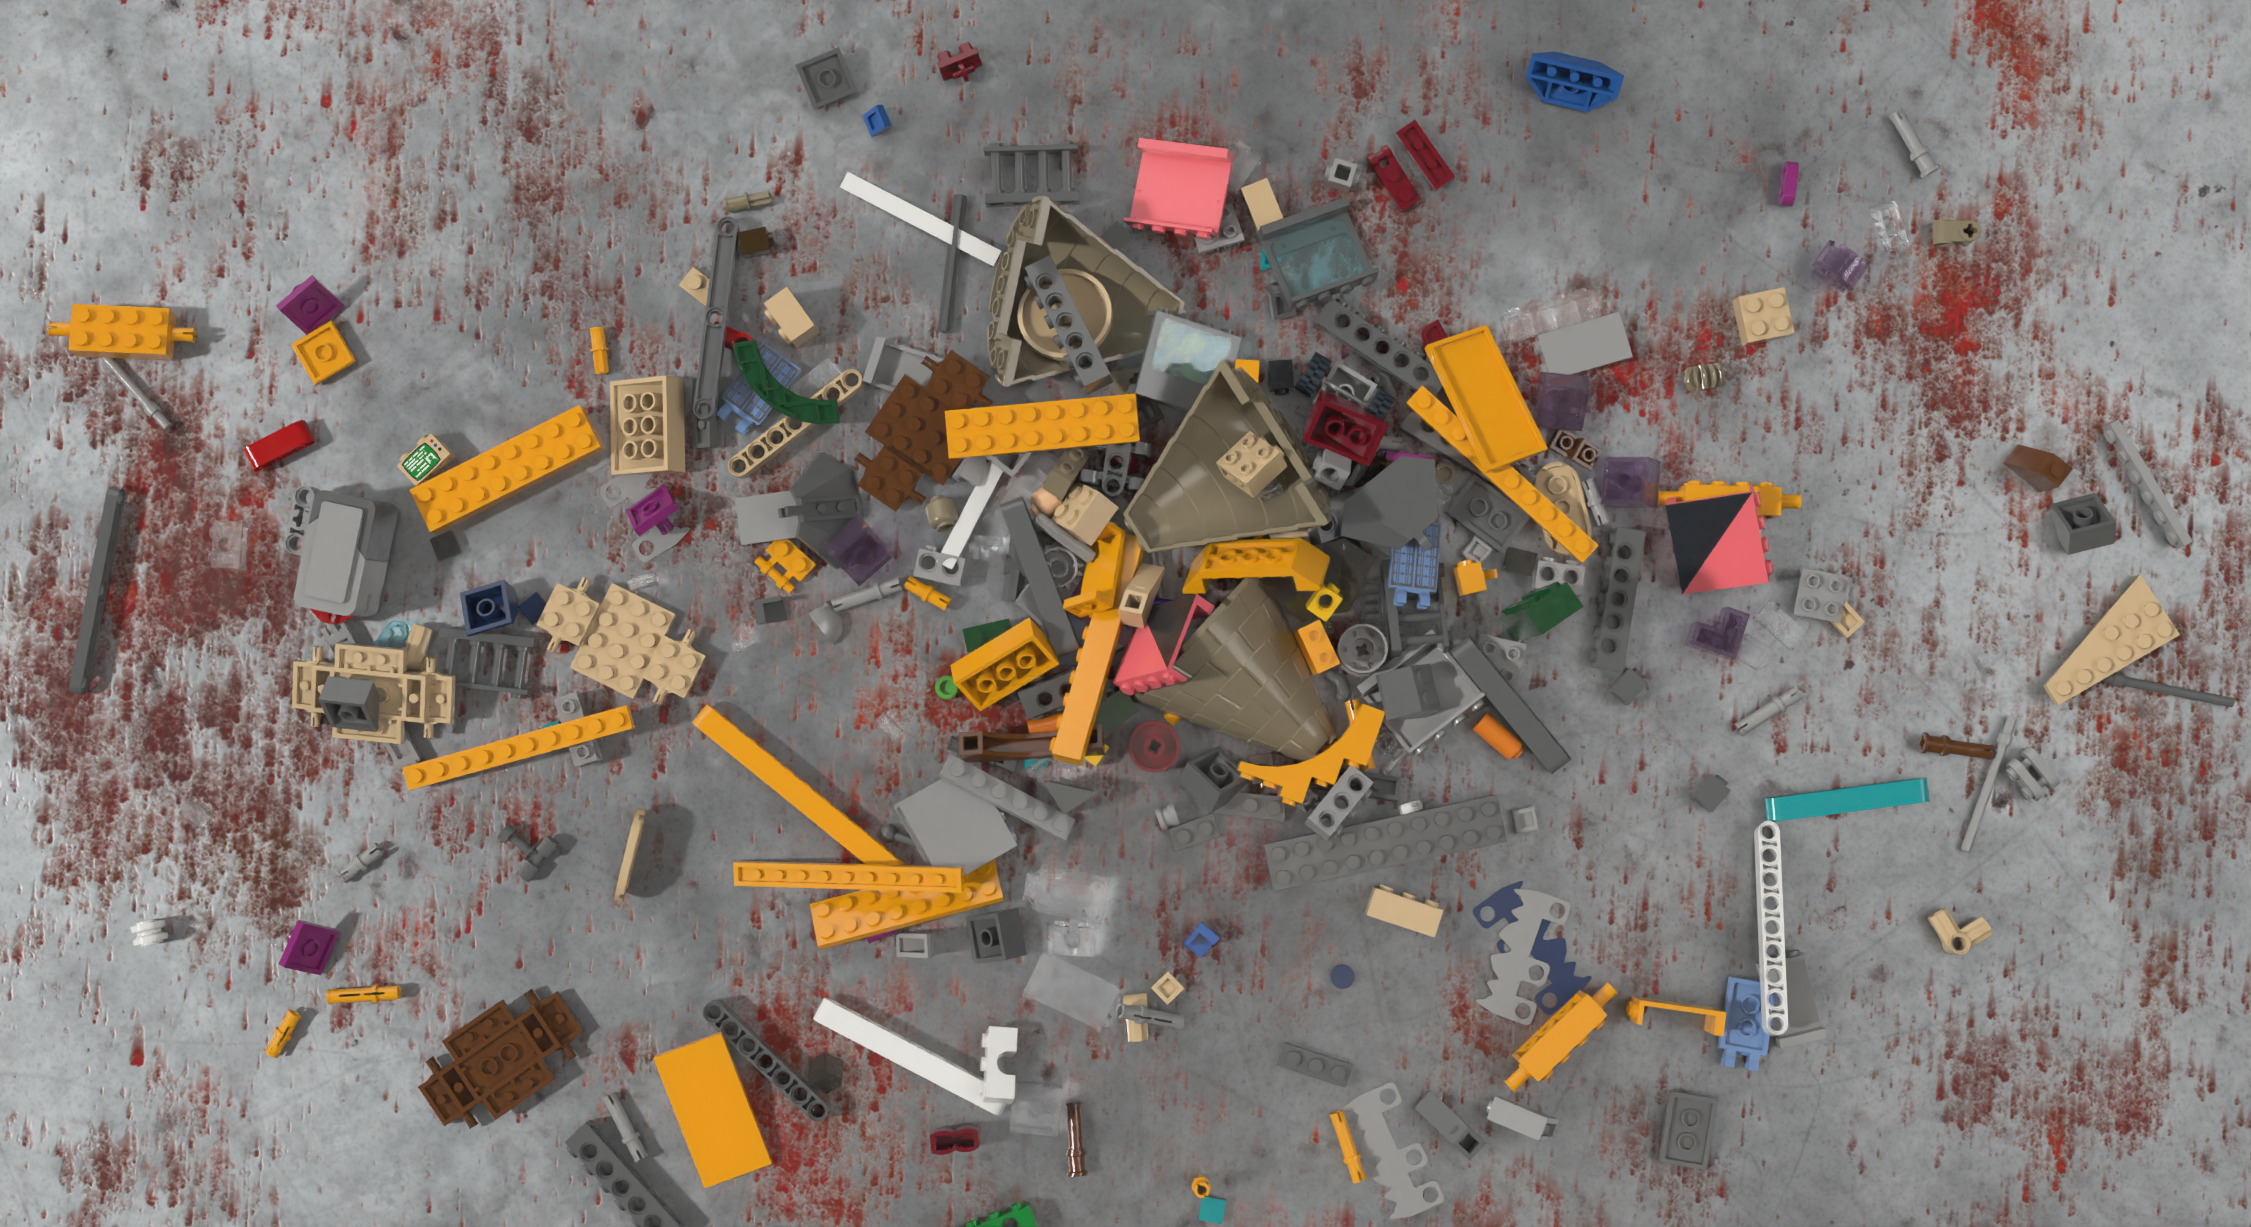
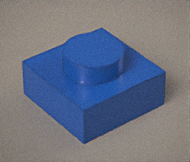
[862,104,892,137]

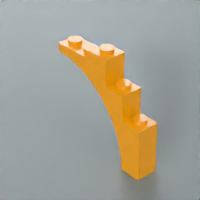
[1236,704,1385,807]

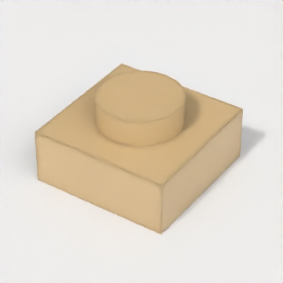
[1151,971,1185,1005]

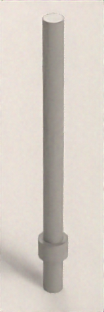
[100,358,172,430]
[1961,716,2017,853]

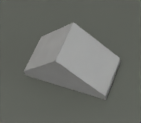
[896,931,934,958]

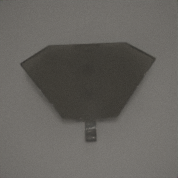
[1258,538,1375,634]

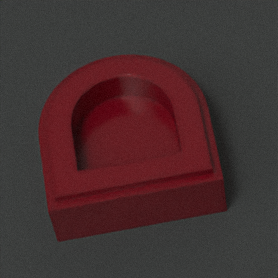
[1421,319,1448,346]

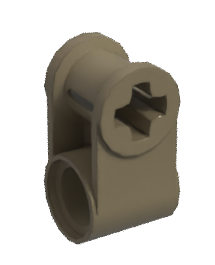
[1933,219,1981,247]

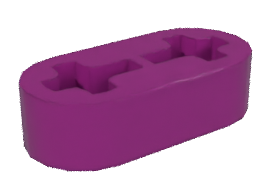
[1779,161,1799,207]

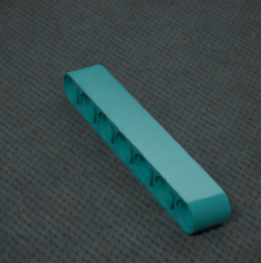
[1764,778,1930,822]

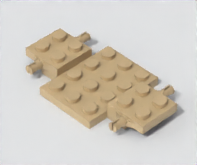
[536,576,707,705]
[292,642,456,744]

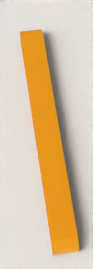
[692,704,906,865]

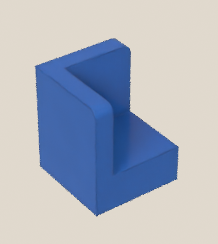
[1183,921,1220,957]

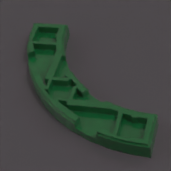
[732,340,841,425]

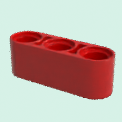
[243,420,315,472]

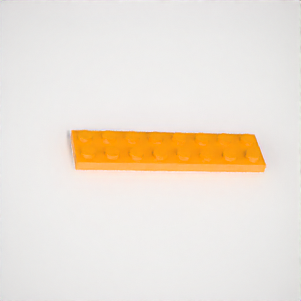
[945,393,1140,459]
[810,859,1004,950]

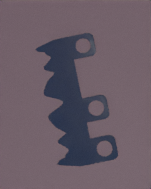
[1473,881,1592,1015]

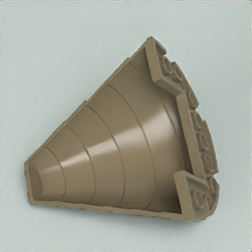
[987,196,1186,387]
[1123,359,1332,553]
[1131,577,1337,762]

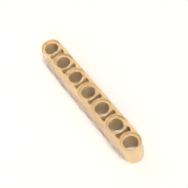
[728,369,864,479]

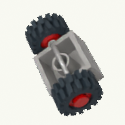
[1294,352,1396,421]

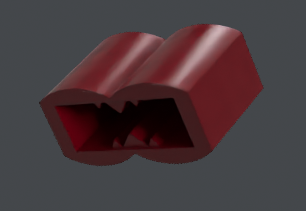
[930,1124,981,1155]

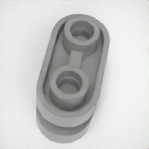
[2005,747,2060,801]

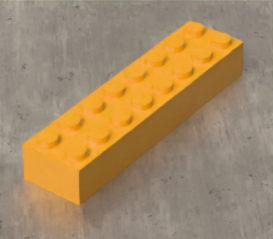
[410,405,606,534]

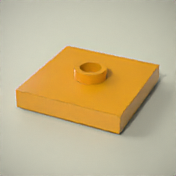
[291,321,357,386]

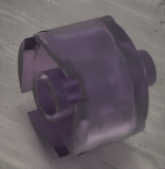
[1812,240,1869,292]

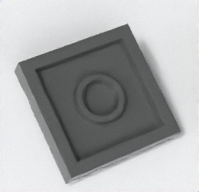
[795,47,857,109]

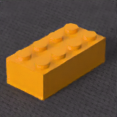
[950,617,1059,711]

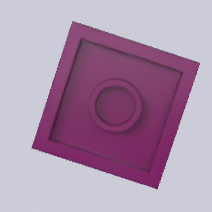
[276,275,344,335]
[626,484,678,536]
[278,920,340,975]

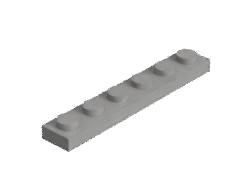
[2102,420,2193,548]
[939,754,1075,842]

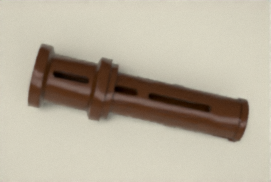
[1918,732,1994,760]
[1065,1102,1088,1177]

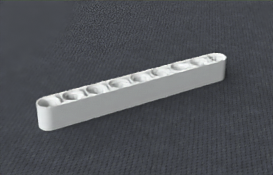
[1754,821,1788,1036]
[813,997,1007,1116]

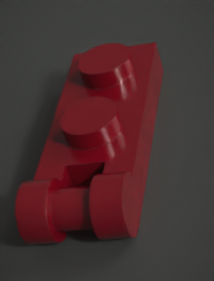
[1366,144,1421,213]

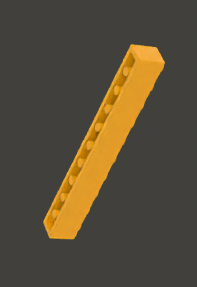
[1050,534,1144,766]

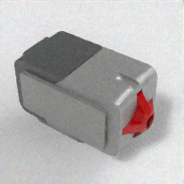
[284,486,398,625]

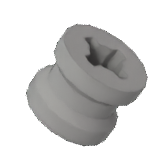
[1154,803,1180,831]

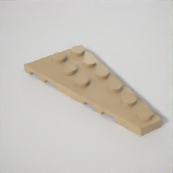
[2043,574,2180,706]

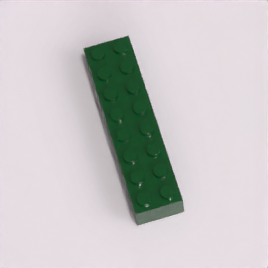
[1498,581,1584,641]

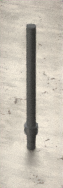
[2101,672,2235,707]

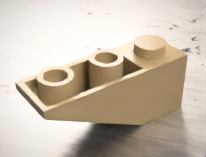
[1119,563,1165,629]

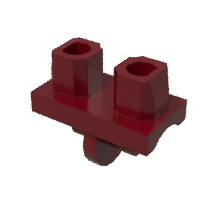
[937,42,982,83]

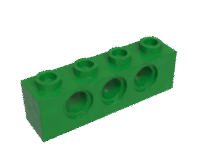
[965,1201,1039,1227]

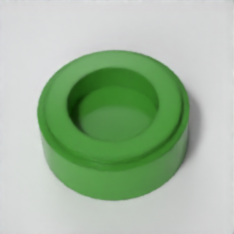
[935,676,959,699]

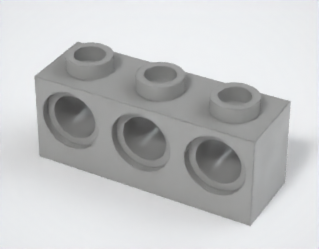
[554,692,603,767]
[1304,766,1374,841]

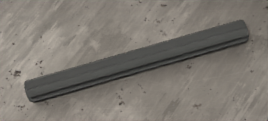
[937,194,967,333]

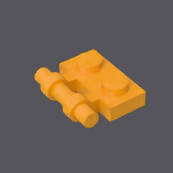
[754,539,816,594]

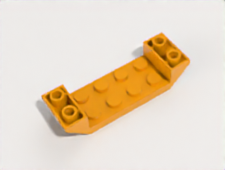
[1182,538,1330,594]

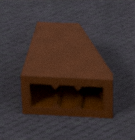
[2003,444,2073,492]

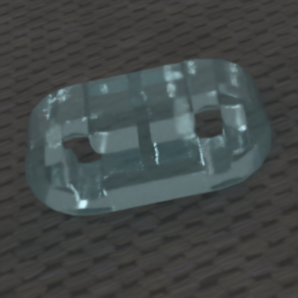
[373,621,409,648]

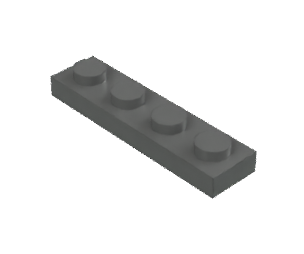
[1308,768,1402,803]

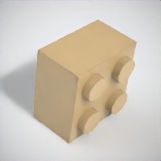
[764,287,819,348]
[1732,287,1795,347]
[1051,482,1119,546]

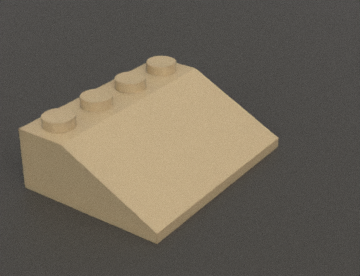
[610,375,685,475]

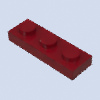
[1395,120,1455,192]

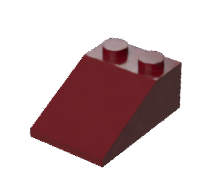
[1303,389,1389,466]

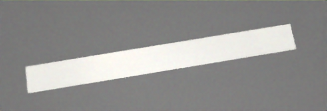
[840,172,1001,266]
[936,461,1003,569]

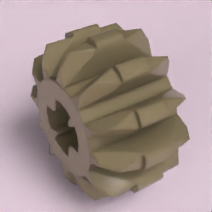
[1684,363,1725,391]

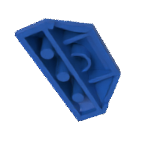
[1526,51,1624,112]

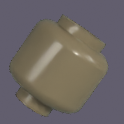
[925,495,959,532]

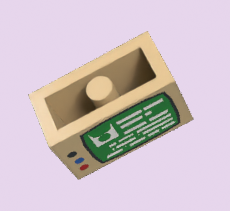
[397,433,456,486]

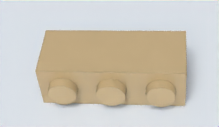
[1365,884,1443,938]

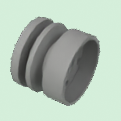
[1336,624,1388,677]

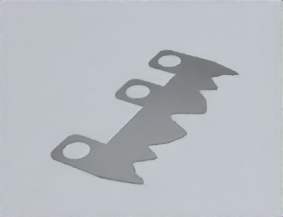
[582,434,690,562]
[1476,889,1571,1025]
[1342,1082,1444,1220]

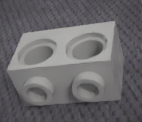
[913,545,967,587]
[1531,557,1586,596]

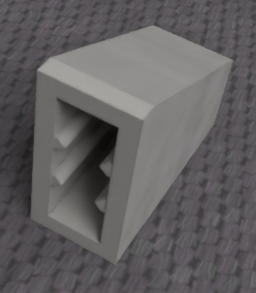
[1487,1096,1559,1142]

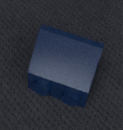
[460,579,519,637]

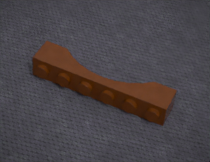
[959,724,1105,763]

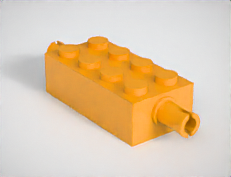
[47,304,197,361]
[1656,480,1801,519]
[1504,982,1618,1093]

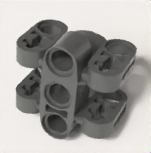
[1079,442,1155,498]

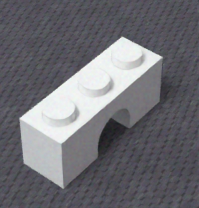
[979,1026,1018,1104]

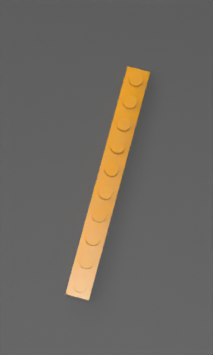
[1406,385,1598,563]
[402,705,635,791]
[733,861,964,893]

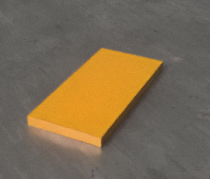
[1424,324,1548,473]
[653,1031,772,1189]

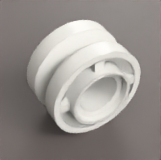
[130,919,169,947]

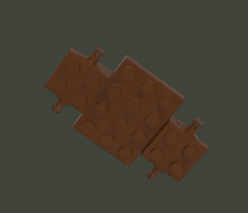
[854,349,993,512]
[418,989,584,1129]

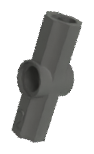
[1002,535,1027,602]

